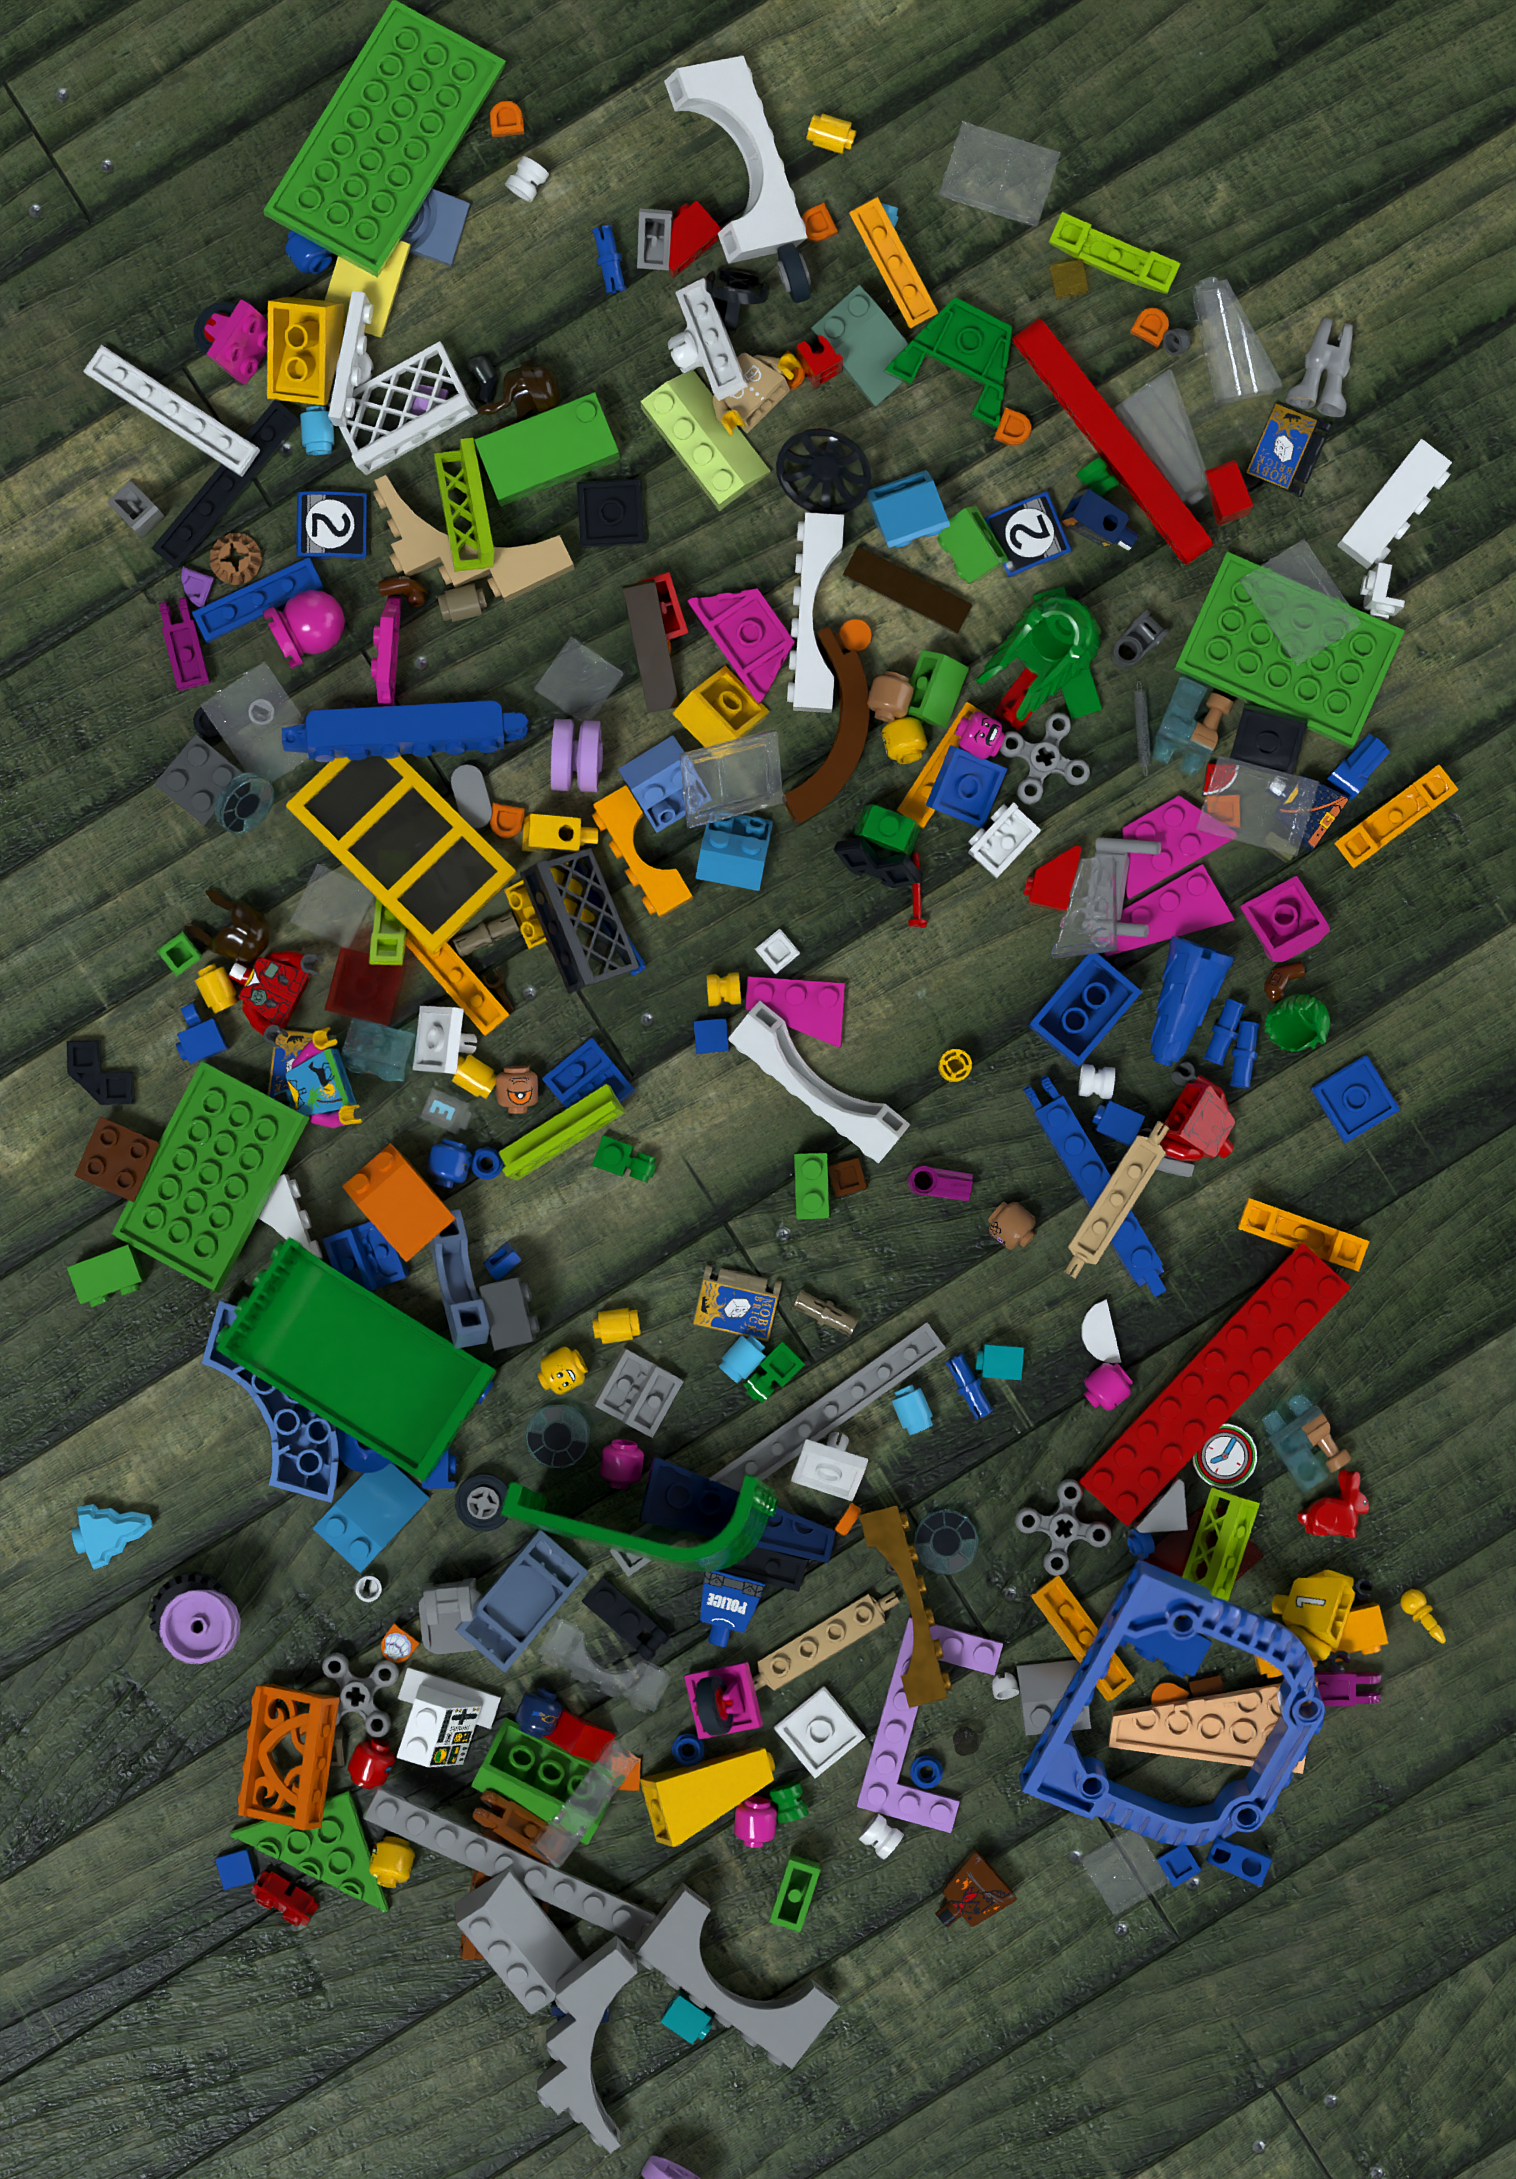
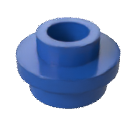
[470,1147,503,1180]
[1127,1528,1155,1560]
[672,1733,704,1766]
[910,1755,943,1788]

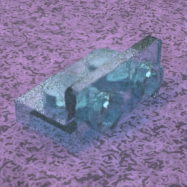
[341,1018,415,1082]

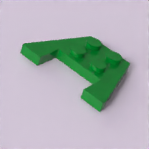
[884,297,1012,429]

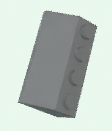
[455,1868,583,2015]

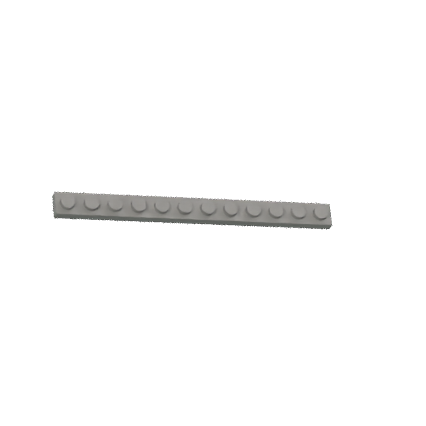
[609,1322,946,1577]

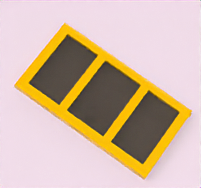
[286,756,517,954]

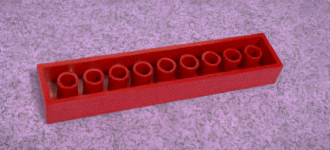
[1078,1243,1351,1527]

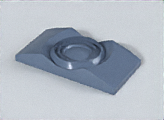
[400,189,470,266]
[455,1530,589,1673]

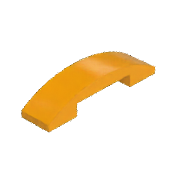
[1334,764,1459,869]
[1237,1198,1370,1272]

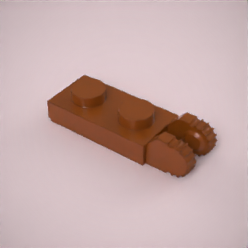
[472,1790,564,1865]

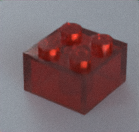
[324,947,407,1028]

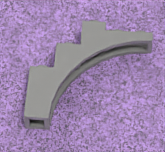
[536,1935,638,2154]

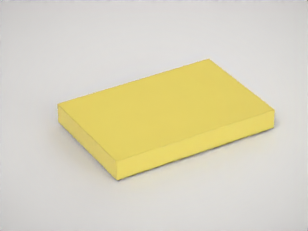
[325,241,411,338]

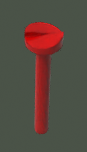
[908,853,927,928]

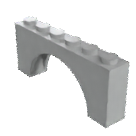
[634,1883,840,2069]

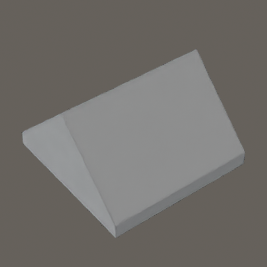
[1130,1476,1187,1533]

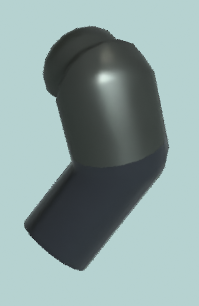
[467,356,498,404]

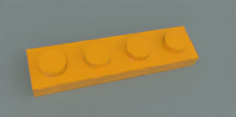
[849,196,938,328]
[896,702,992,829]
[406,917,510,1036]
[1030,1576,1135,1701]

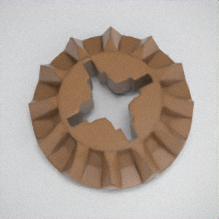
[210,533,262,585]

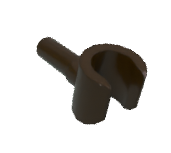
[483,969,516,1014]

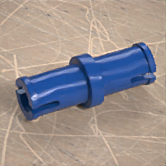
[592,225,627,294]
[1203,998,1246,1066]
[1230,1021,1260,1089]
[945,1353,993,1420]

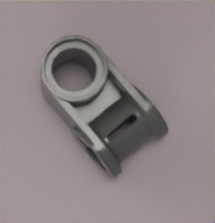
[1110,609,1170,670]

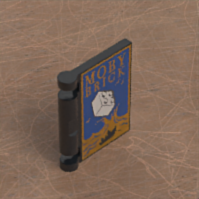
[1245,402,1332,497]

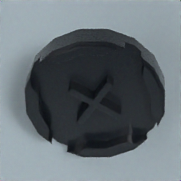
[704,269,770,332]

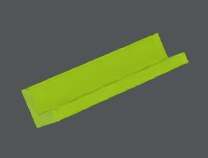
[434,438,494,572]
[498,1084,626,1181]
[1181,1487,1260,1617]

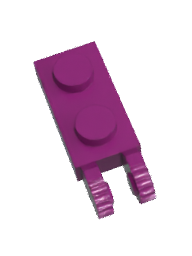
[159,597,211,692]
[1314,1671,1381,1706]

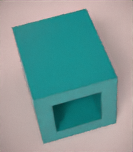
[975,1344,1024,1380]
[660,1989,713,2045]

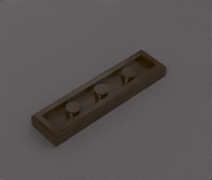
[843,546,973,635]
[623,580,679,713]

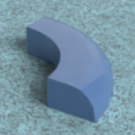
[201,1300,339,1503]

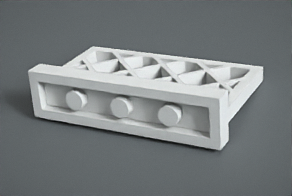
[328,341,477,475]

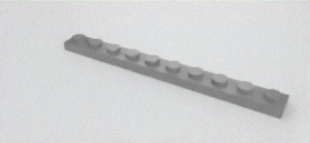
[363,1787,658,1943]

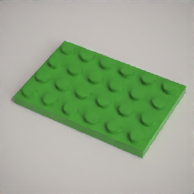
[1174,551,1405,749]
[112,1061,309,1293]

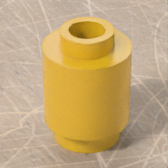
[806,114,856,154]
[194,963,238,1014]
[452,1054,497,1099]
[592,1307,641,1344]

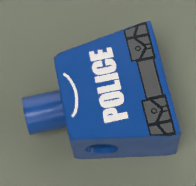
[700,1570,766,1647]

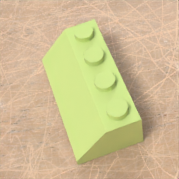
[640,370,771,511]

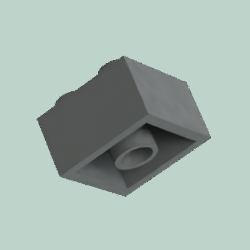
[154,734,251,829]
[479,1276,540,1351]

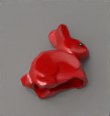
[1297,1470,1370,1539]

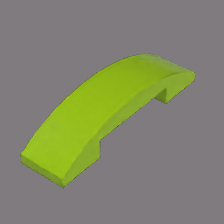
[1049,212,1181,294]
[369,850,411,965]

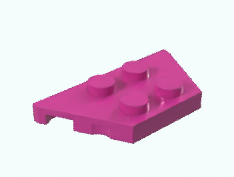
[687,589,795,705]
[371,596,402,707]
[1122,796,1237,900]

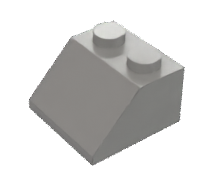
[1016,1659,1091,1736]

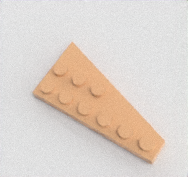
[1108,1677,1318,1774]

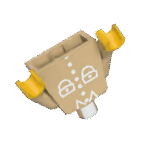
[712,353,802,436]

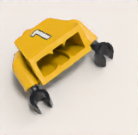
[1272,1570,1373,1674]

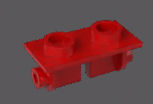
[993,668,1037,731]
[251,1870,320,1927]

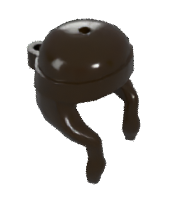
[477,360,560,433]
[184,890,272,963]

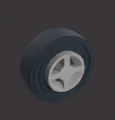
[776,243,811,303]
[455,1473,509,1532]

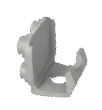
[419,1578,482,1654]

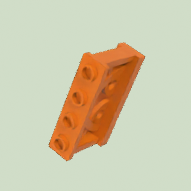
[238,1684,340,1830]

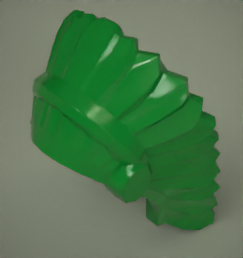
[976,593,1102,721]

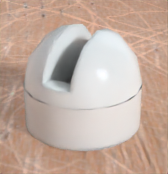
[354,1575,382,1602]
[992,1672,1019,1700]

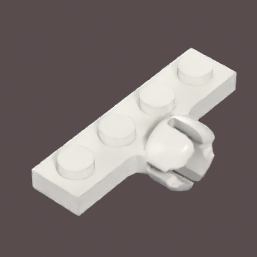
[668,278,748,401]
[328,291,374,427]

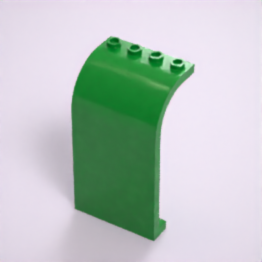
[216,1236,497,1483]
[501,1475,778,1572]

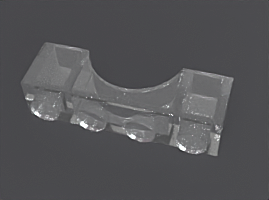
[538,1615,673,1713]
[529,1740,640,1867]

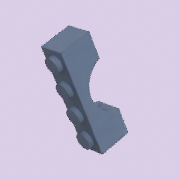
[429,1209,490,1349]

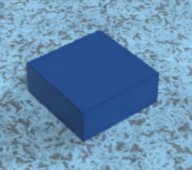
[693,1018,729,1054]
[483,1242,521,1281]
[1156,1845,1201,1887]
[215,1848,257,1890]

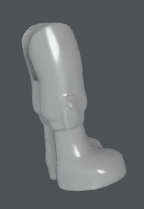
[1286,318,1353,417]

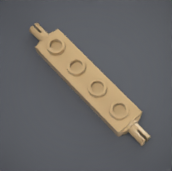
[1064,1121,1170,1279]
[752,1591,900,1691]

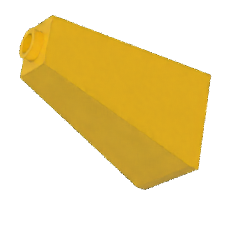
[640,1747,775,1847]

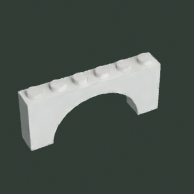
[664,56,807,264]

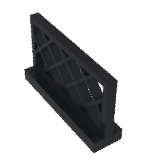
[520,848,639,994]

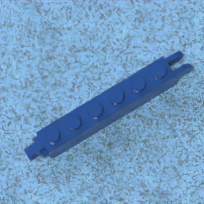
[282,701,529,762]
[1023,1075,1167,1297]

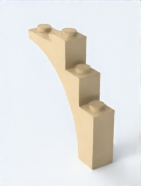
[373,475,575,603]

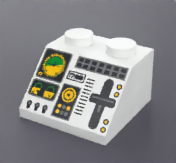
[397,1685,482,1767]

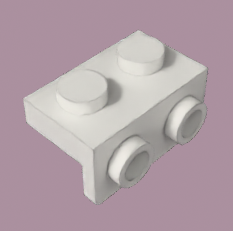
[1360,562,1405,620]
[968,803,1041,879]

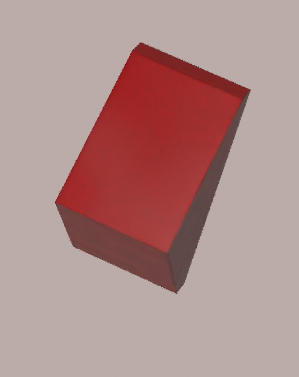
[1204,460,1253,526]
[638,571,688,640]
[544,1709,616,1764]

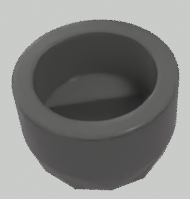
[1163,328,1191,356]

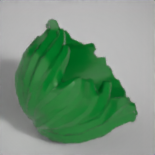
[1264,994,1330,1052]

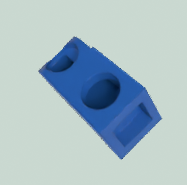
[1206,1837,1272,1887]

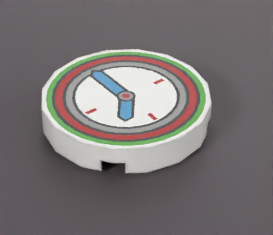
[1192,1423,1257,1488]

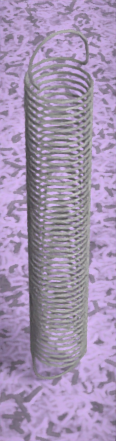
[1133,681,1151,776]

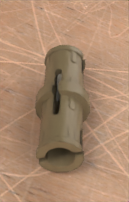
[452,912,520,958]
[792,1289,859,1337]

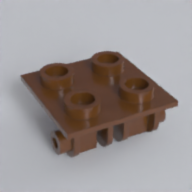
[74,1116,160,1202]

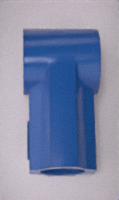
[1326,734,1390,801]

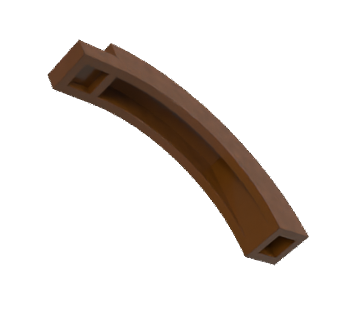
[782,626,869,827]

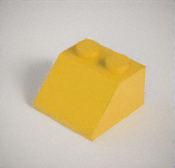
[672,665,770,760]

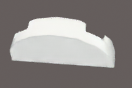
[1081,1299,1121,1363]

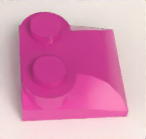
[1240,876,1330,962]

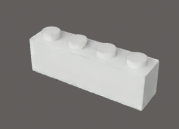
[1337,439,1452,569]

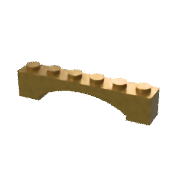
[859,1506,952,1708]

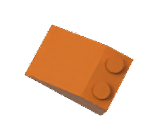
[342,1143,456,1262]

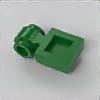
[591,1135,657,1183]
[743,1341,805,1404]

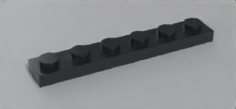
[151,399,301,571]

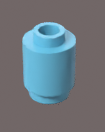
[300,406,335,455]
[718,1335,766,1383]
[891,1384,933,1435]

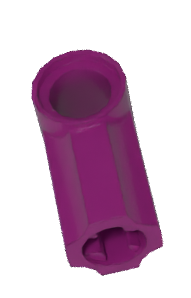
[906,1166,973,1202]

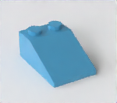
[312,1462,430,1573]

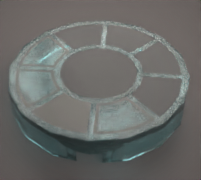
[215,772,274,834]
[526,1404,590,1469]
[913,1509,979,1575]

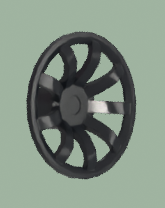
[776,428,872,514]

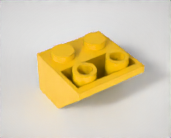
[504,863,595,949]

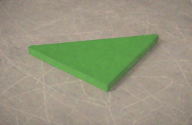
[230,1790,390,1912]

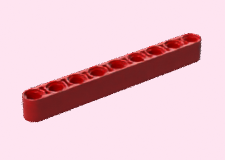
[1012,318,1213,565]

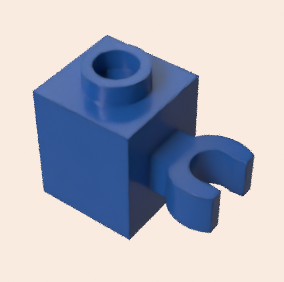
[176,1003,230,1065]

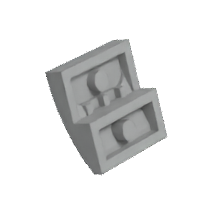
[592,1347,684,1438]

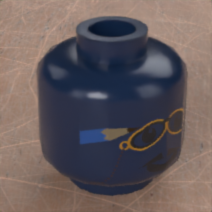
[515,1687,563,1739]

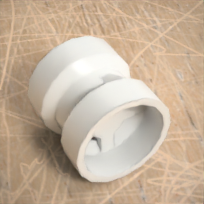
[505,156,549,202]
[1078,1064,1115,1100]
[858,1813,904,1860]

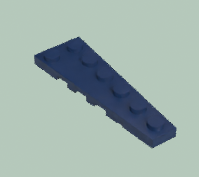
[639,1457,836,1563]

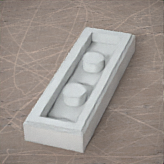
[398,1667,501,1729]

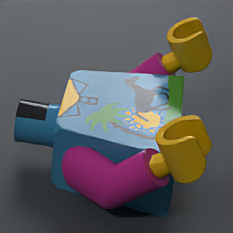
[274,1027,362,1128]

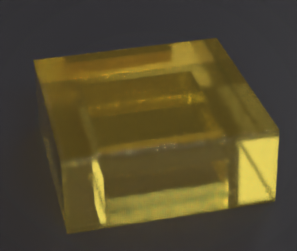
[1050,259,1088,300]

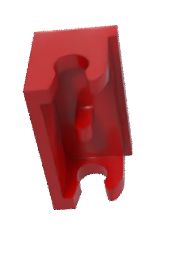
[796,335,843,389]

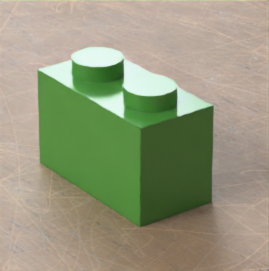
[937,506,1009,584]
[907,650,969,728]
[794,1153,829,1219]
[67,1244,146,1308]
[769,1853,821,1933]

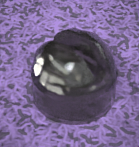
[953,1727,980,1756]

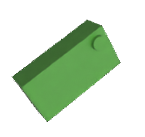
[474,392,620,507]

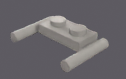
[1083,837,1161,937]

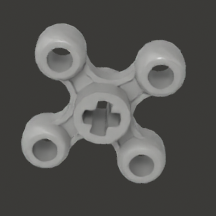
[999,712,1090,805]
[1015,1479,1111,1576]
[322,1652,399,1737]

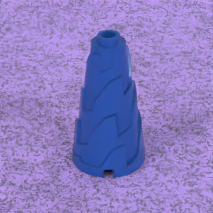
[1150,936,1235,1067]

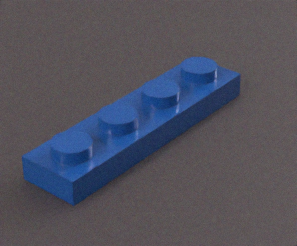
[192,557,324,643]

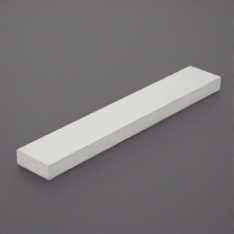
[83,345,260,477]

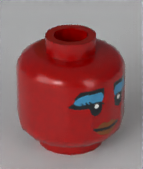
[347,1738,395,1789]

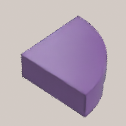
[181,567,215,608]

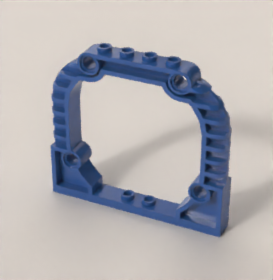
[1019,1559,1325,1847]

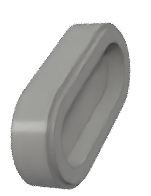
[451,765,492,829]

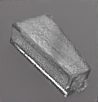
[1192,277,1282,406]
[1114,369,1208,506]

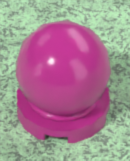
[262,590,345,669]

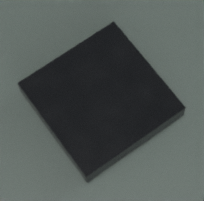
[577,479,645,548]
[1228,703,1308,781]

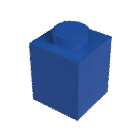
[1092,1101,1145,1147]

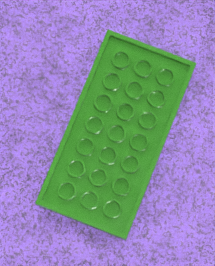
[263,0,506,278]

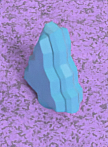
[72,1504,153,1570]

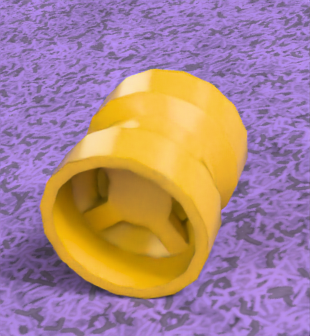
[706,972,741,1007]
[938,1049,972,1082]

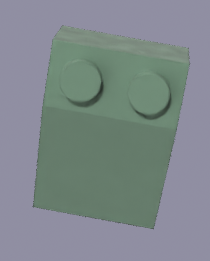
[811,285,923,408]

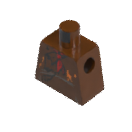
[935,1847,1017,1928]

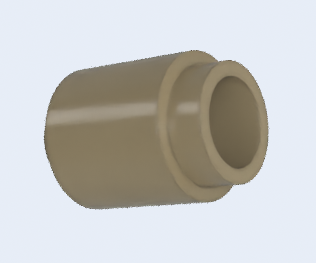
[437,583,487,622]

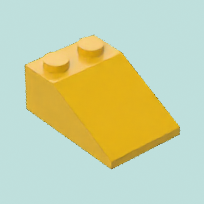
[267,297,344,405]

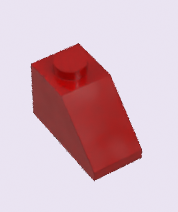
[669,200,722,279]
[1023,846,1082,913]

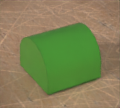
[157,931,203,977]

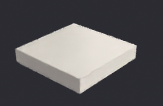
[774,1686,865,1778]

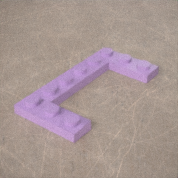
[856,1616,1003,1833]

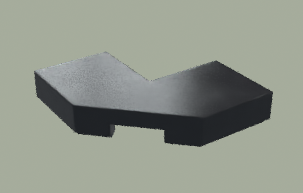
[834,837,922,888]
[67,1040,135,1105]

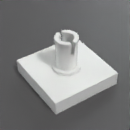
[413,1006,477,1074]
[791,1432,868,1501]

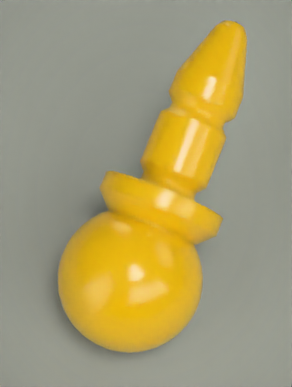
[1400,1589,1446,1644]

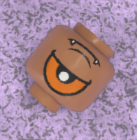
[496,1066,539,1114]

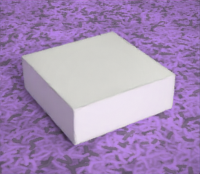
[755,929,800,975]

